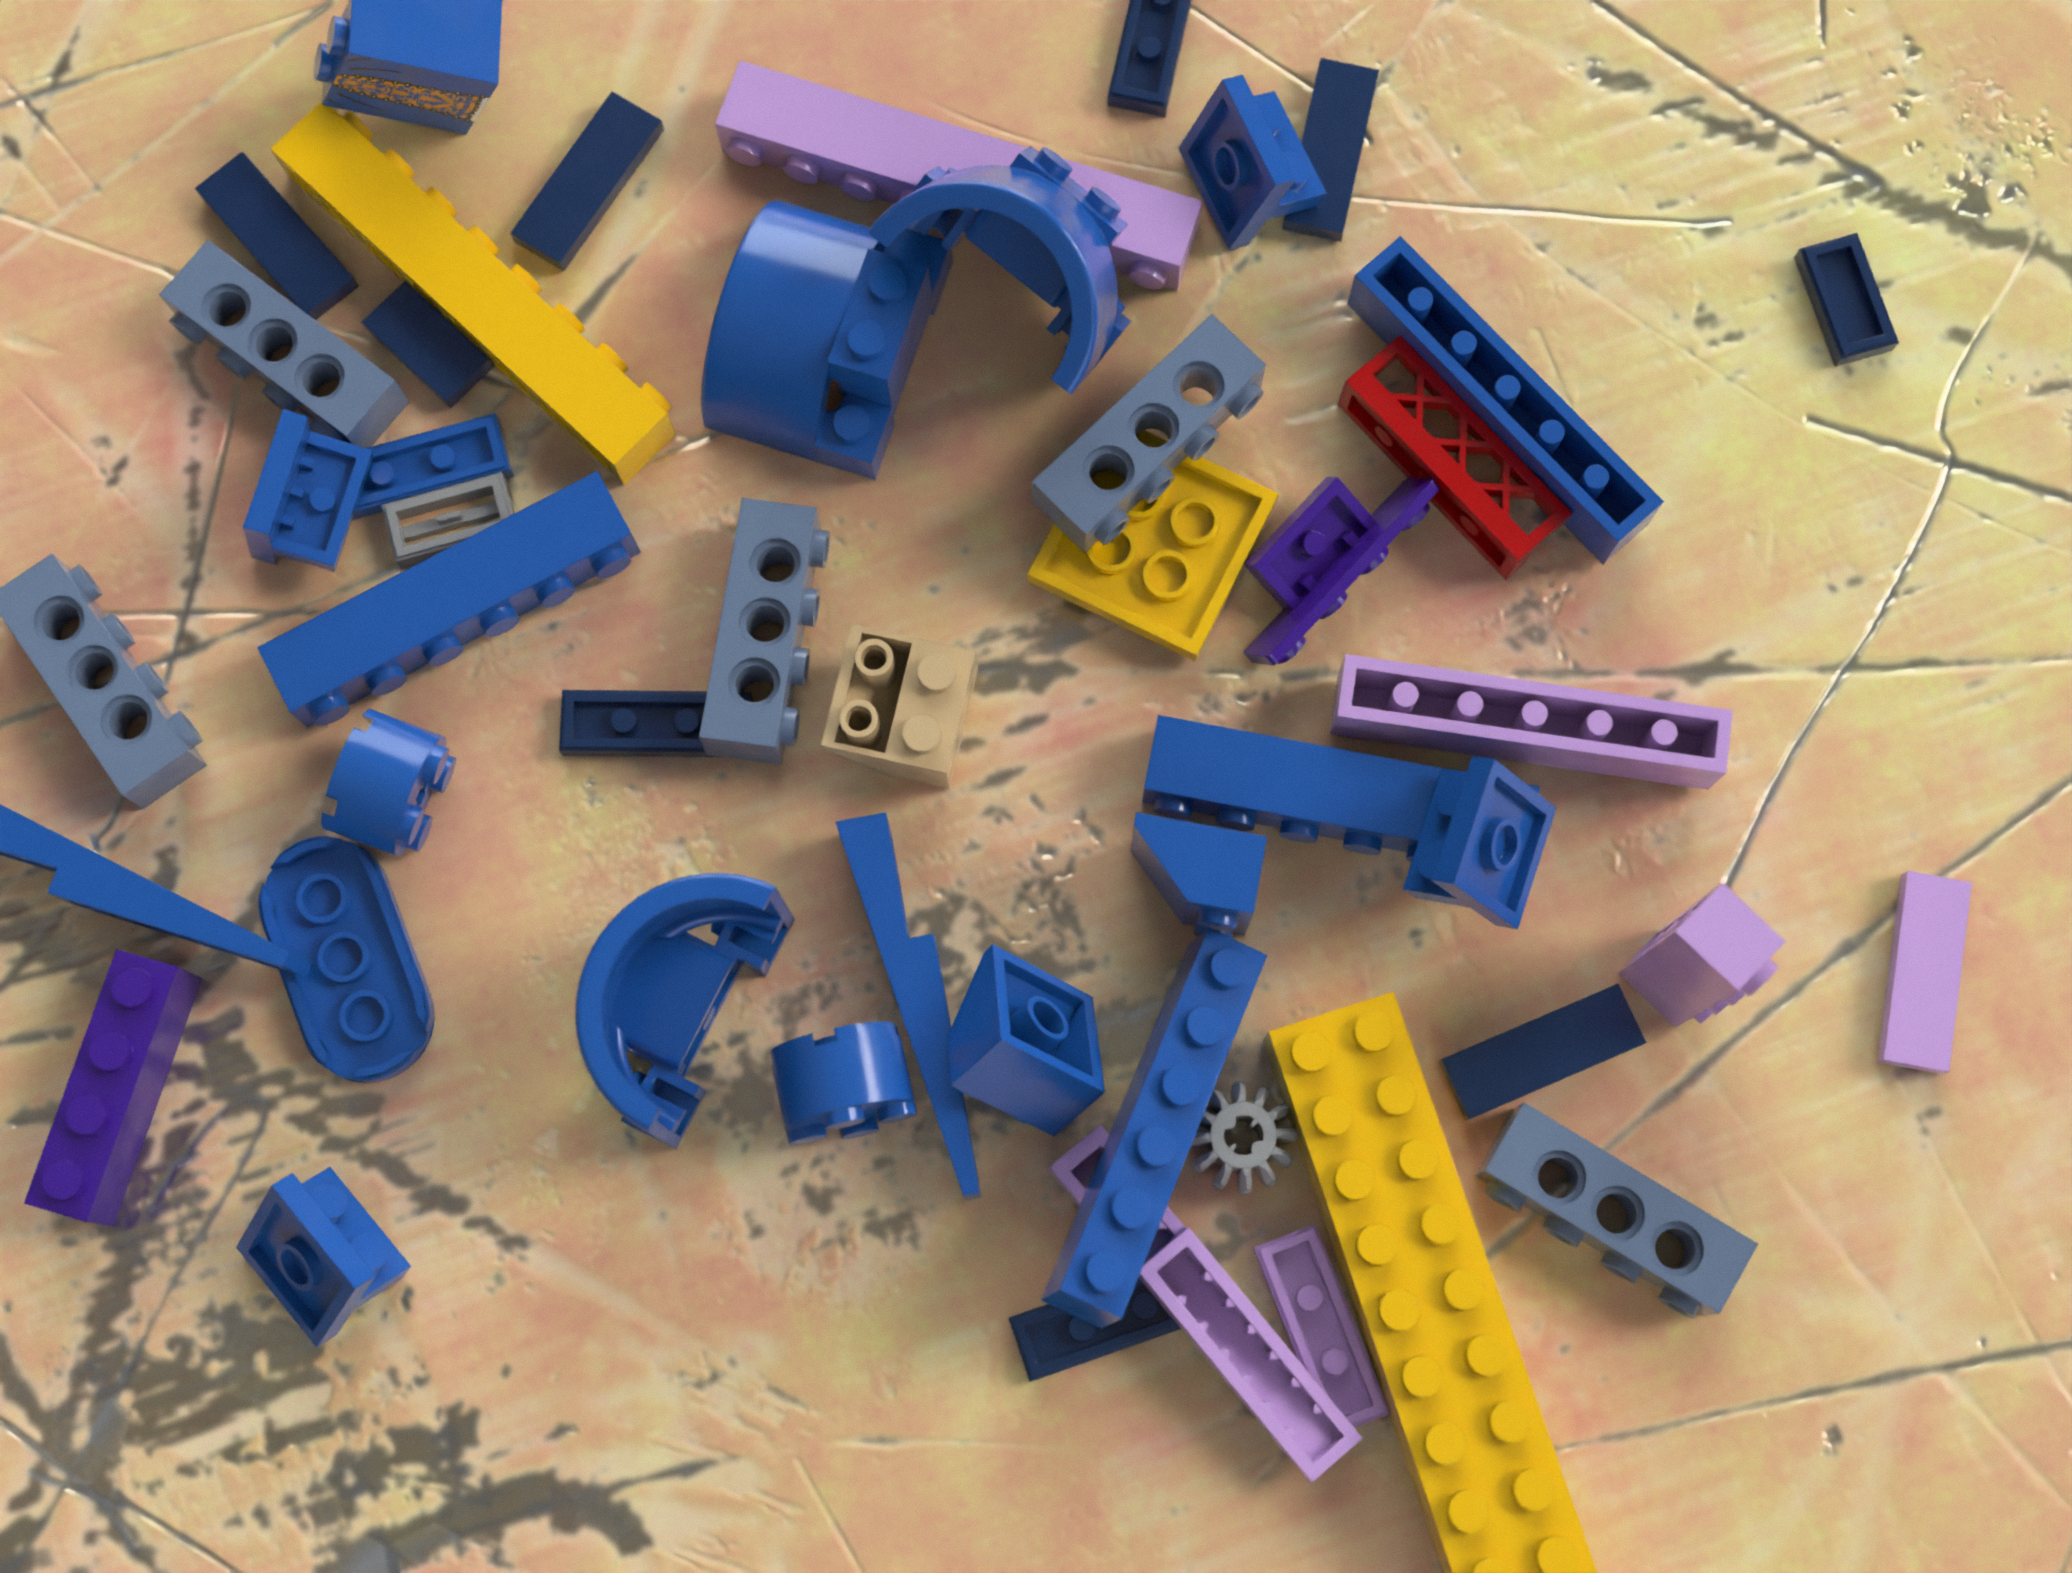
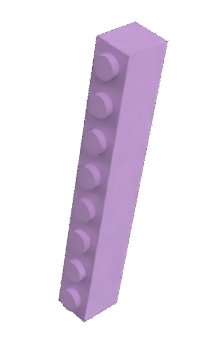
[715,60,1203,291]

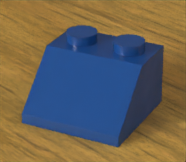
[1130,812,1267,938]
[947,944,1105,1136]

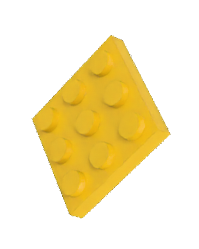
[1027,430,1279,662]

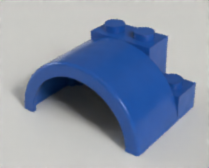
[868,146,1131,394]
[701,200,953,480]
[575,873,795,1150]

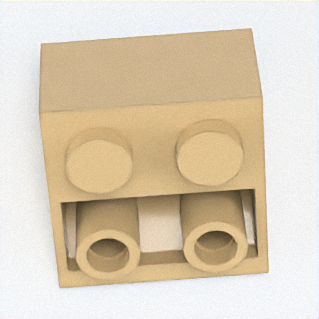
[821,624,978,790]

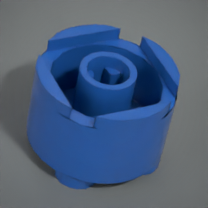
[321,709,456,856]
[770,1021,917,1145]

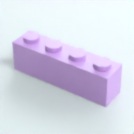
[1618,882,1786,1027]

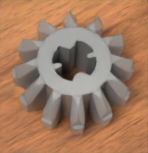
[1190,1081,1298,1195]

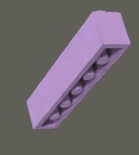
[1330,654,1733,790]

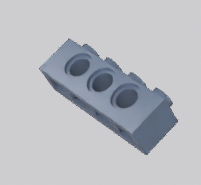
[159,240,409,448]
[1032,314,1266,553]
[699,498,830,765]
[0,553,207,809]
[1475,1102,1758,1319]

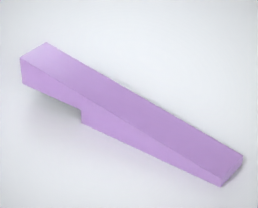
[1047,1124,1363,1483]

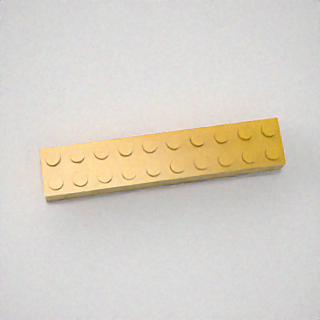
[1263,991,1598,1573]

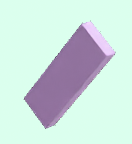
[1877,871,1972,1074]
[1253,1224,1391,1428]

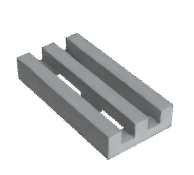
[382,472,515,568]

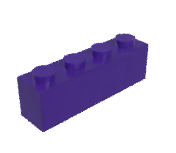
[24,949,202,1227]

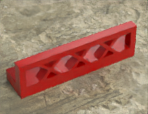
[1337,336,1572,580]

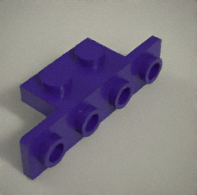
[1244,477,1440,666]

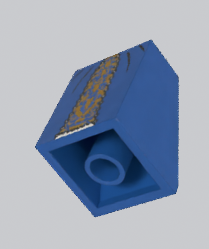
[314,0,502,135]

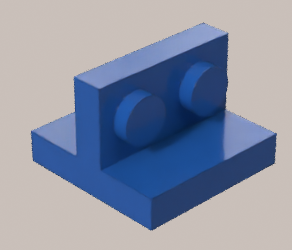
[1178,75,1327,250]
[243,409,373,572]
[1403,756,1556,929]
[236,1167,411,1348]

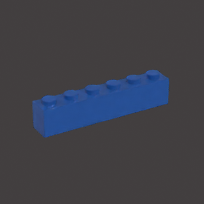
[1347,236,1664,565]
[257,471,641,727]
[1142,715,1540,862]
[1041,927,1267,1329]

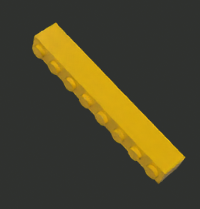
[270,101,676,485]

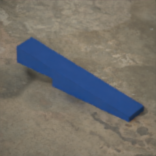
[0,804,312,978]
[835,812,982,1200]

